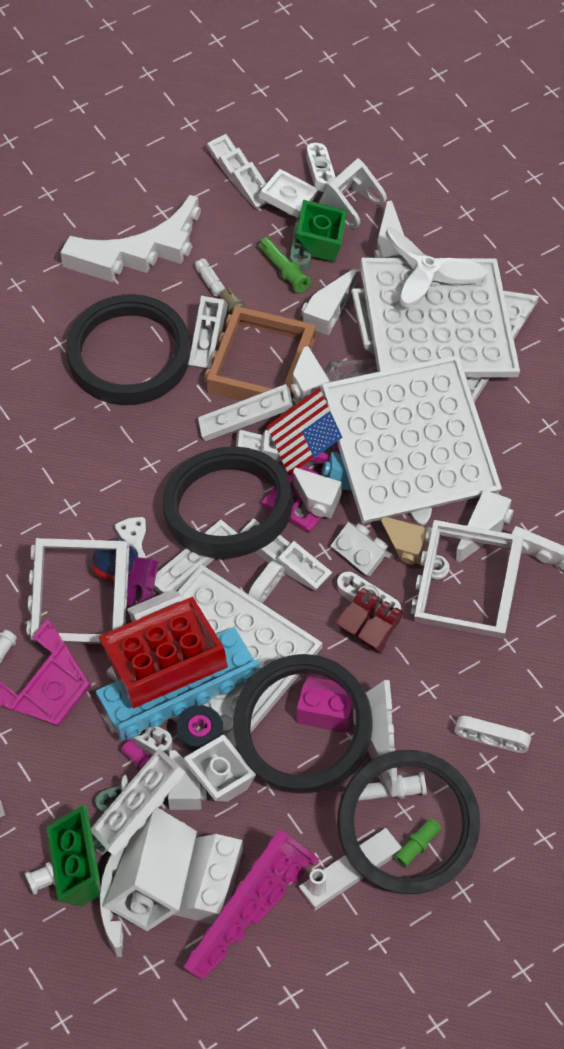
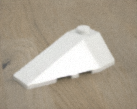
[353,680,398,797]

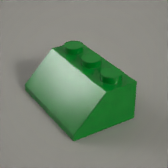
[46,805,100,907]

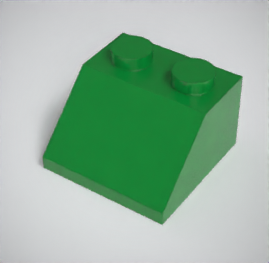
[296,200,347,262]

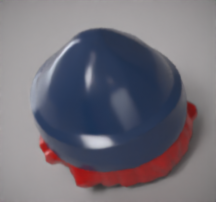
[92,537,138,581]

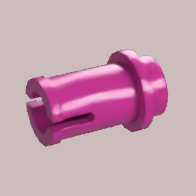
[121,740,152,771]

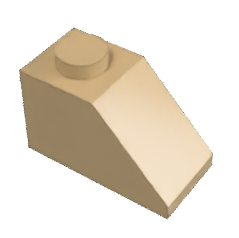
[381,517,429,565]

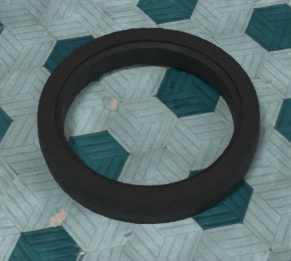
[67,294,191,405]
[163,446,293,558]
[233,654,372,794]
[337,750,480,895]

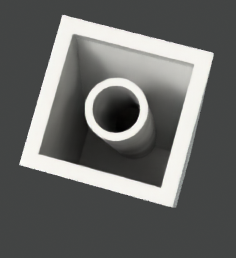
[104,808,197,931]

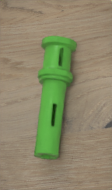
[258,237,312,293]

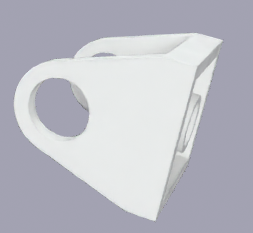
[319,158,387,229]

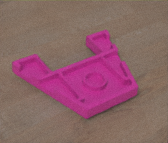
[0,620,92,726]

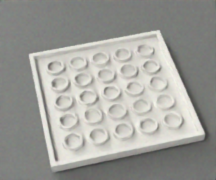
[360,258,520,377]
[320,355,502,524]
[107,565,322,750]

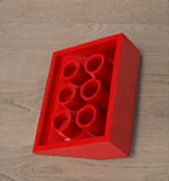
[99,596,228,709]

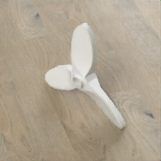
[385,227,488,308]

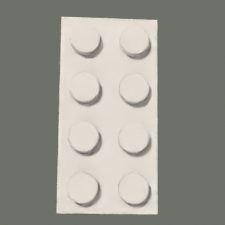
[91,748,186,856]

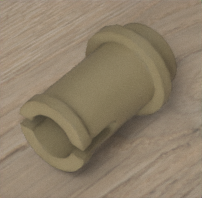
[219,288,245,315]

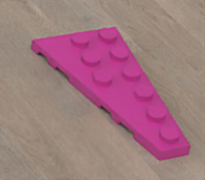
[184,829,320,980]

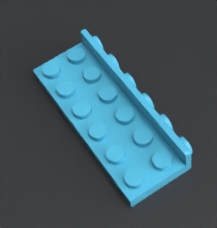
[96,627,260,741]

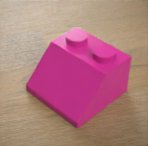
[297,676,354,733]

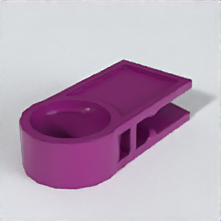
[127,557,159,606]

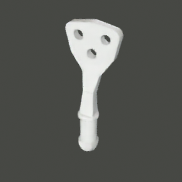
[115,517,146,558]

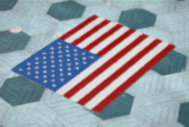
[267,388,343,475]

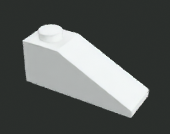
[374,200,404,258]
[301,269,357,335]
[188,296,228,369]
[456,490,514,562]

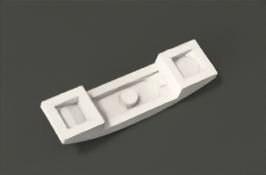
[100,848,125,957]

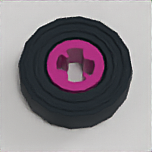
[177,705,223,751]

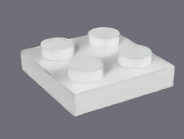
[258,169,318,218]

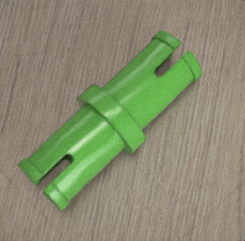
[394,818,442,868]

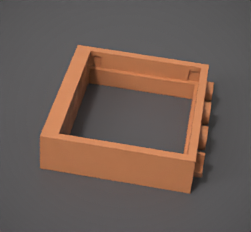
[204,306,316,401]

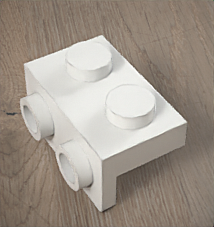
[330,522,392,576]

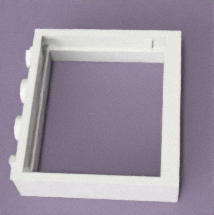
[411,520,524,639]
[27,538,130,644]

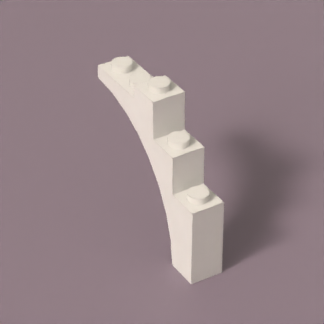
[60,195,201,282]

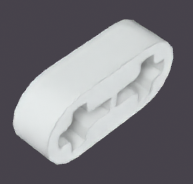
[248,561,285,603]

